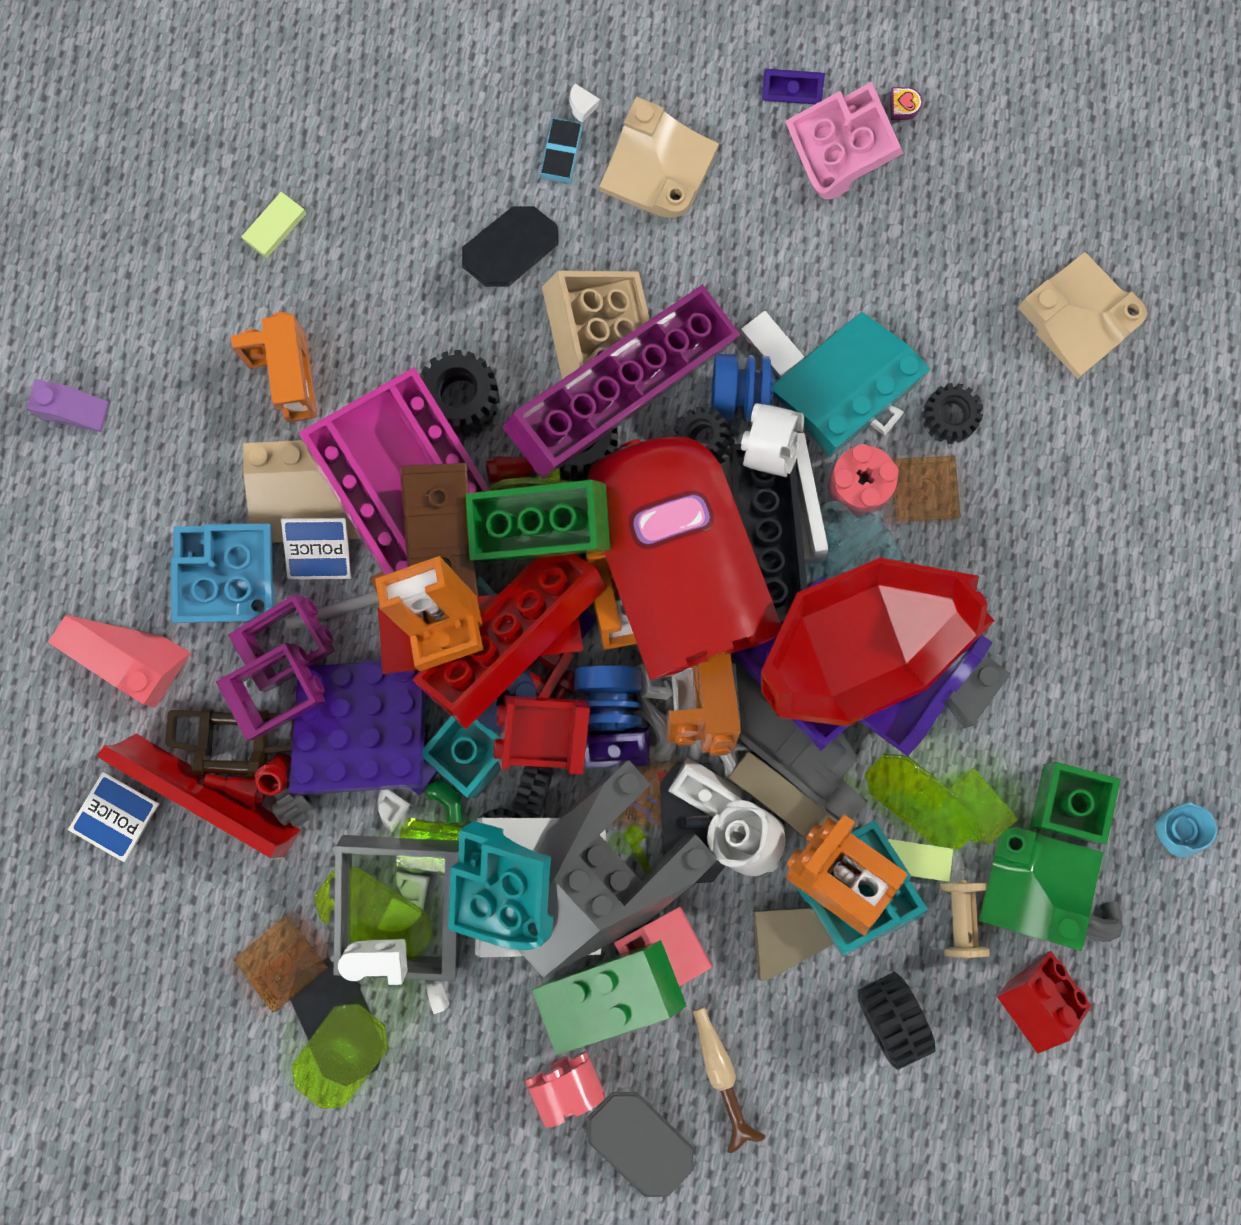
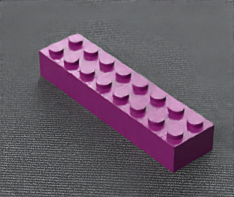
[503,284,741,479]

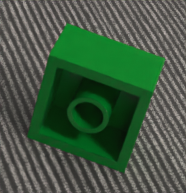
[1030,762,1121,844]

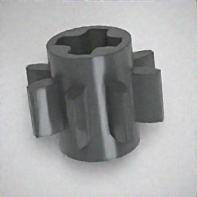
[272,786,314,827]

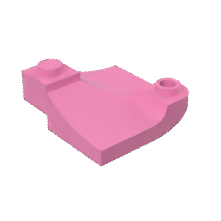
[785,82,904,199]

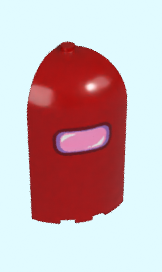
[587,436,782,680]

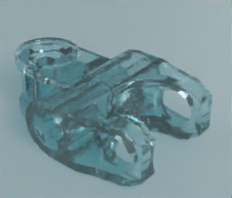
[820,500,906,575]

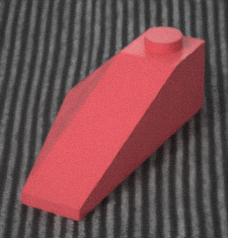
[48,615,191,708]

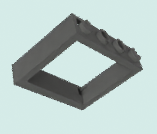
[329,835,460,981]

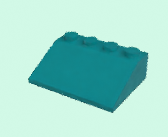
[773,312,930,458]

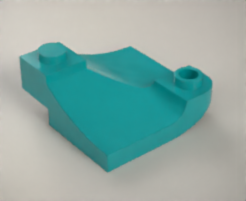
[795,820,928,957]
[448,821,554,950]

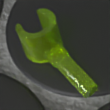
[624,824,651,872]

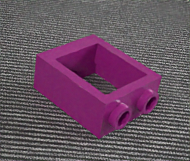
[228,595,335,691]
[216,643,326,741]

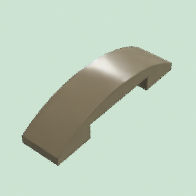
[727,752,837,843]

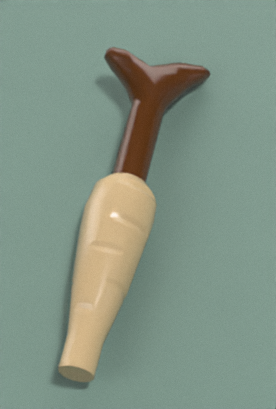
[693,1007,766,1153]

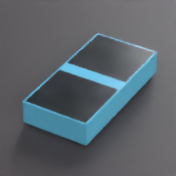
[540,118,582,183]

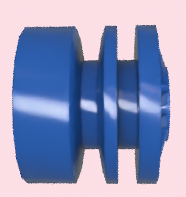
[711,354,774,422]
[574,666,642,732]

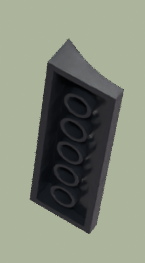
[729,444,808,625]

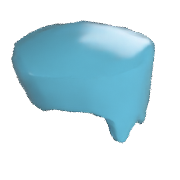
[1155,803,1218,858]

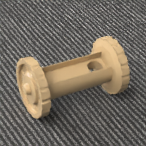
[940,880,990,959]

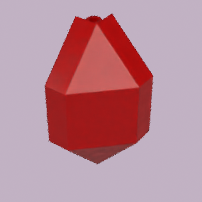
[761,558,995,726]

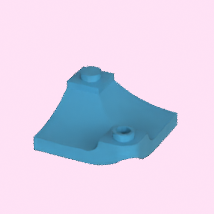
[171,524,275,623]

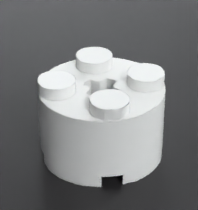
[741,403,804,477]
[707,800,786,876]

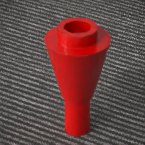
[203,773,265,809]

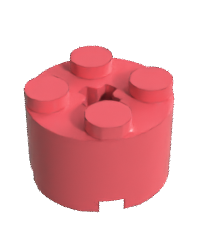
[829,444,898,515]
[525,1051,606,1128]

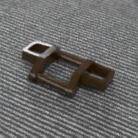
[165,708,294,778]

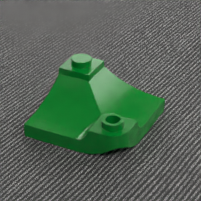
[978,827,1104,951]

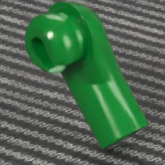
[425,780,462,824]

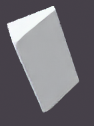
[669,757,742,817]

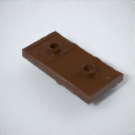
[399,463,479,596]

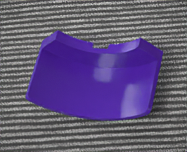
[859,635,992,757]

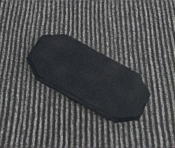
[462,206,559,287]
[660,763,725,883]
[290,958,385,1085]

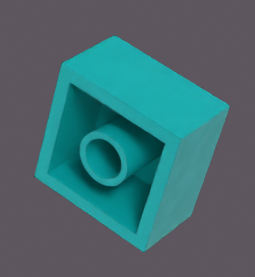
[424,716,501,798]

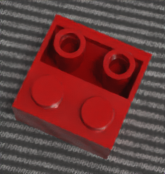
[997,951,1092,1054]

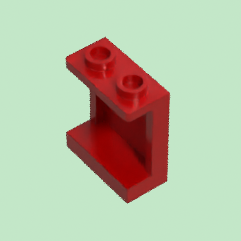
[493,695,590,775]

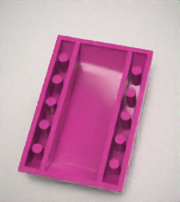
[299,367,490,575]

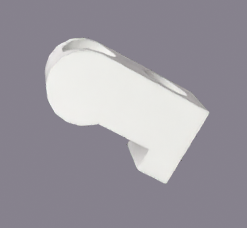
[338,939,408,985]

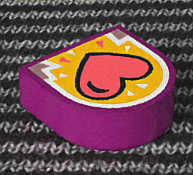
[890,87,922,120]

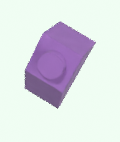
[27,379,109,432]

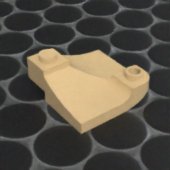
[599,96,719,218]
[1018,252,1147,379]

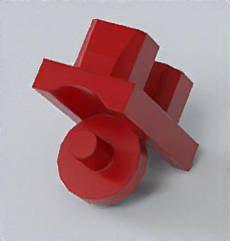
[529,652,577,699]

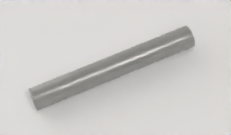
[285,591,379,631]

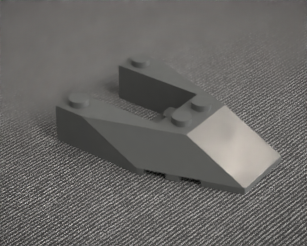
[518,760,717,978]

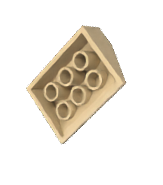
[542,271,650,379]
[243,440,361,544]

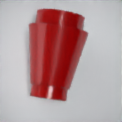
[486,456,534,487]
[255,753,291,795]

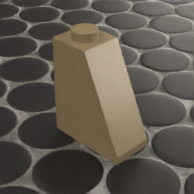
[753,907,834,981]

